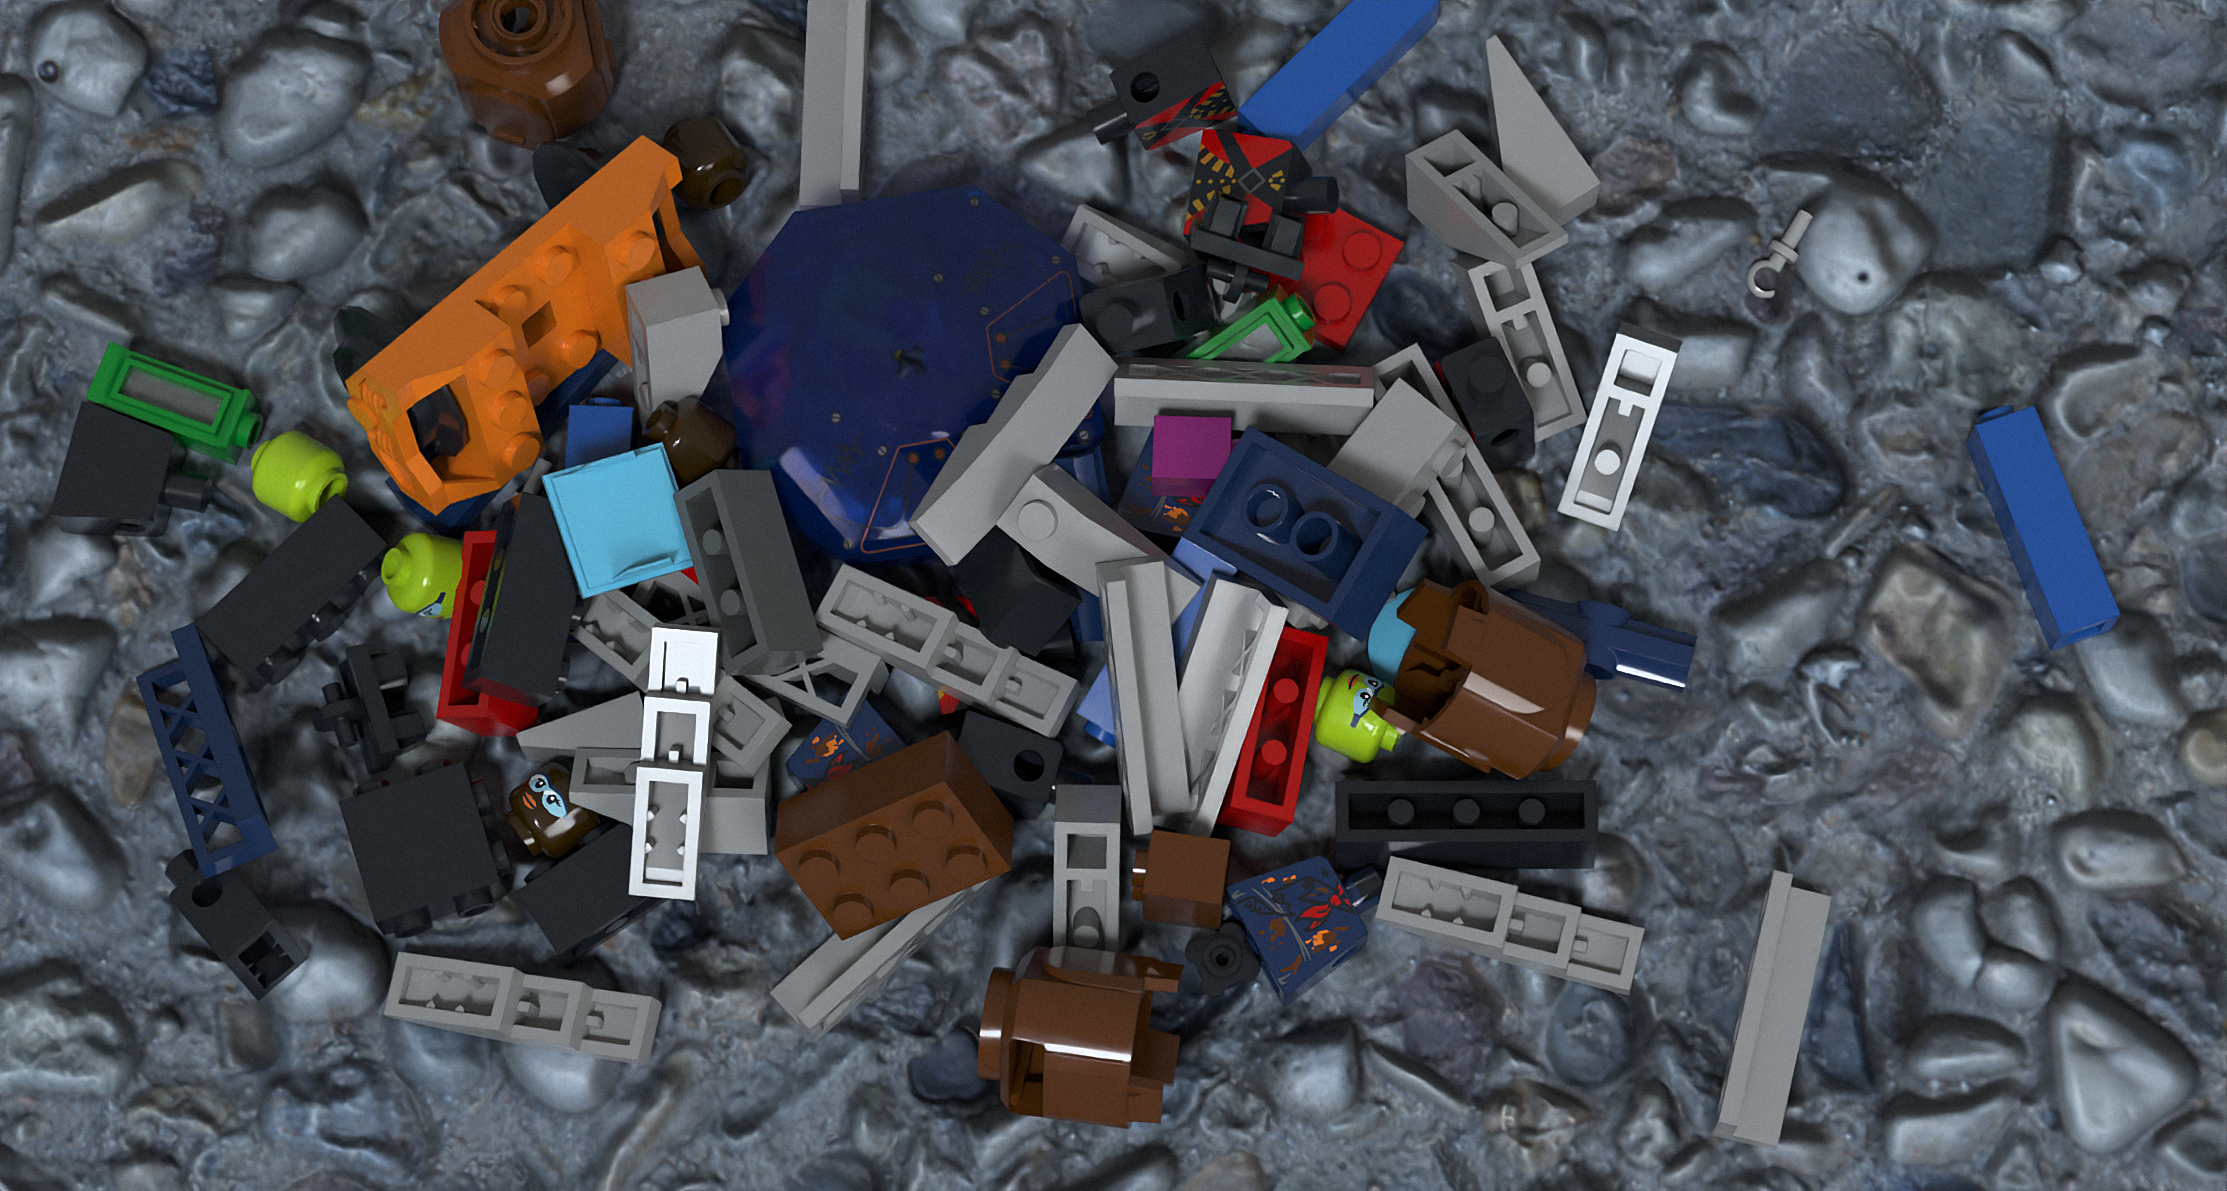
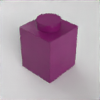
[1152,415,1240,497]

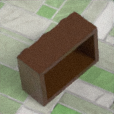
[774,730,1013,941]

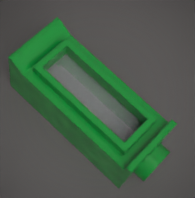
[1167,282,1317,364]
[85,341,263,466]

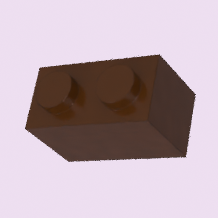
[1132,830,1230,931]

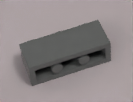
[673,469,824,676]

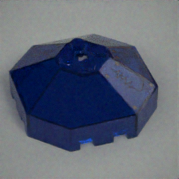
[721,184,1105,573]

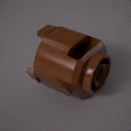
[439,0,617,152]
[1367,578,1597,780]
[978,946,1184,1129]

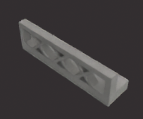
[799,0,871,215]
[1114,357,1374,435]
[1095,555,1191,835]
[631,571,890,730]
[1152,572,1290,838]
[1711,870,1832,1151]
[769,873,1003,1044]

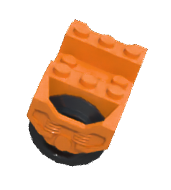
[333,135,709,516]

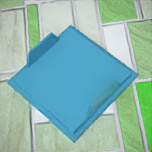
[541,442,694,599]

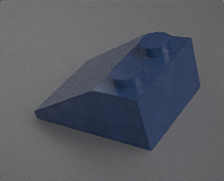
[1182,425,1429,642]

